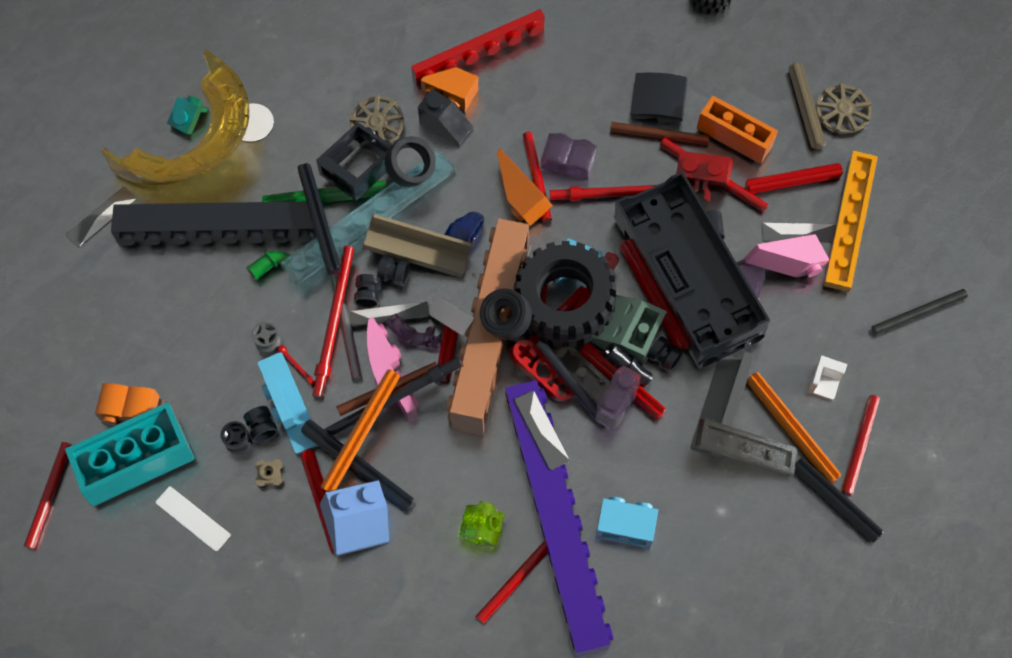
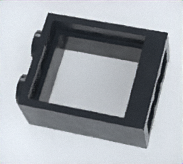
[316,122,393,201]

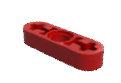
[510,340,574,402]

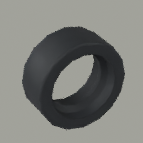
[384,136,436,188]

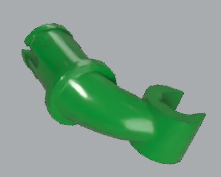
[246,250,304,281]

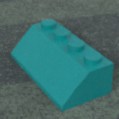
[65,402,195,507]

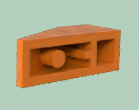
[496,148,553,226]

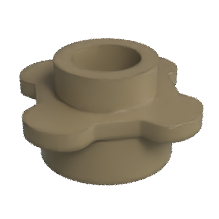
[255,459,283,487]

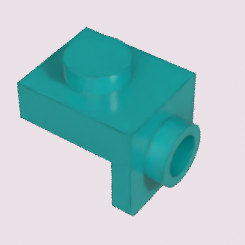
[167,95,209,135]

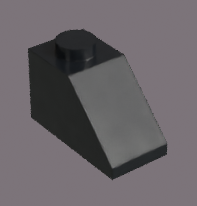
[418,89,473,146]

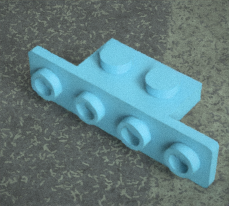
[258,352,318,455]

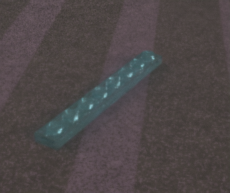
[281,150,455,285]

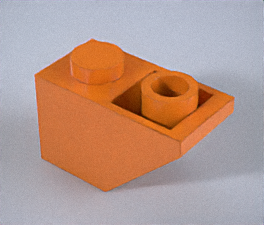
[421,67,478,112]

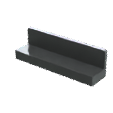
[691,351,755,459]

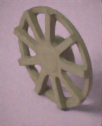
[816,83,872,133]
[349,95,404,146]

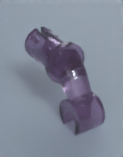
[385,313,443,349]

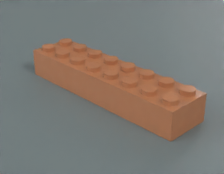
[446,218,529,436]

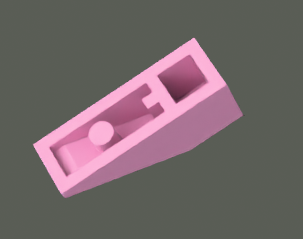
[744,234,829,277]

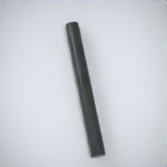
[871,289,968,335]

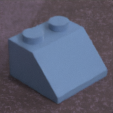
[320,480,389,556]

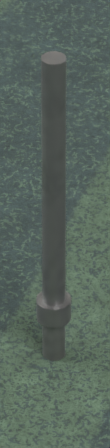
[330,237,362,381]

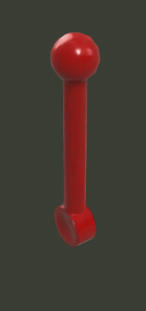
[277,345,315,386]

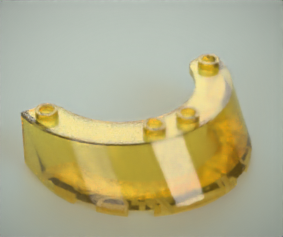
[101,49,250,185]

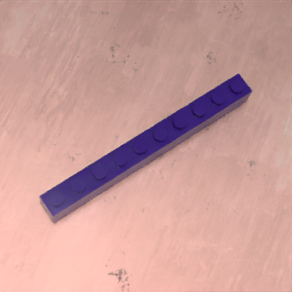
[505,380,613,658]

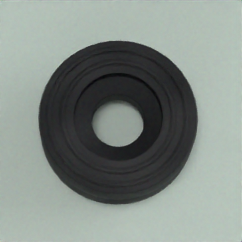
[480,288,532,340]

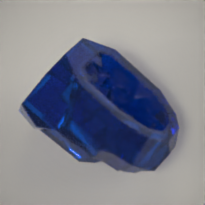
[444,211,485,244]

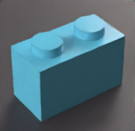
[596,497,659,548]

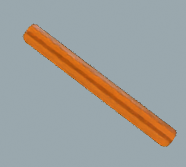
[321,369,400,492]
[747,372,841,483]

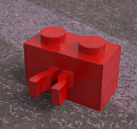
[676,151,733,201]

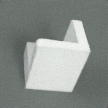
[807,355,847,401]

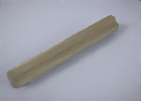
[788,62,826,150]

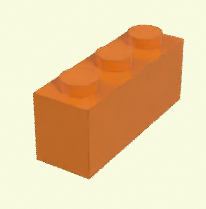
[696,95,778,164]

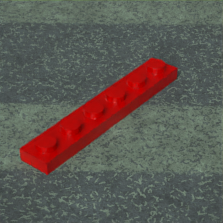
[411,9,545,87]

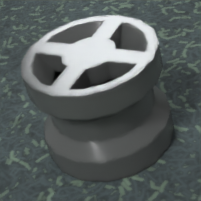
[252,322,281,354]

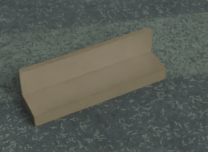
[363,214,472,278]

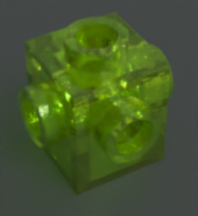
[458,501,505,546]

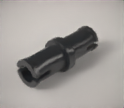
[603,343,653,387]

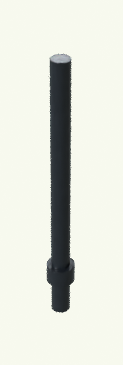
[324,356,464,436]

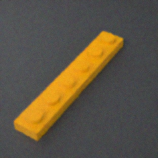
[824,151,878,292]

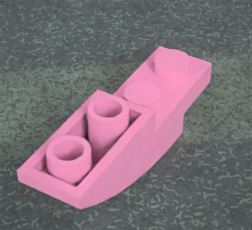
[367,317,419,422]

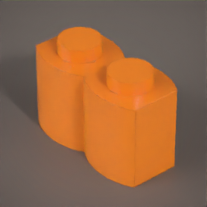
[95,383,160,426]

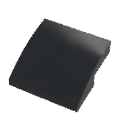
[630,72,688,123]

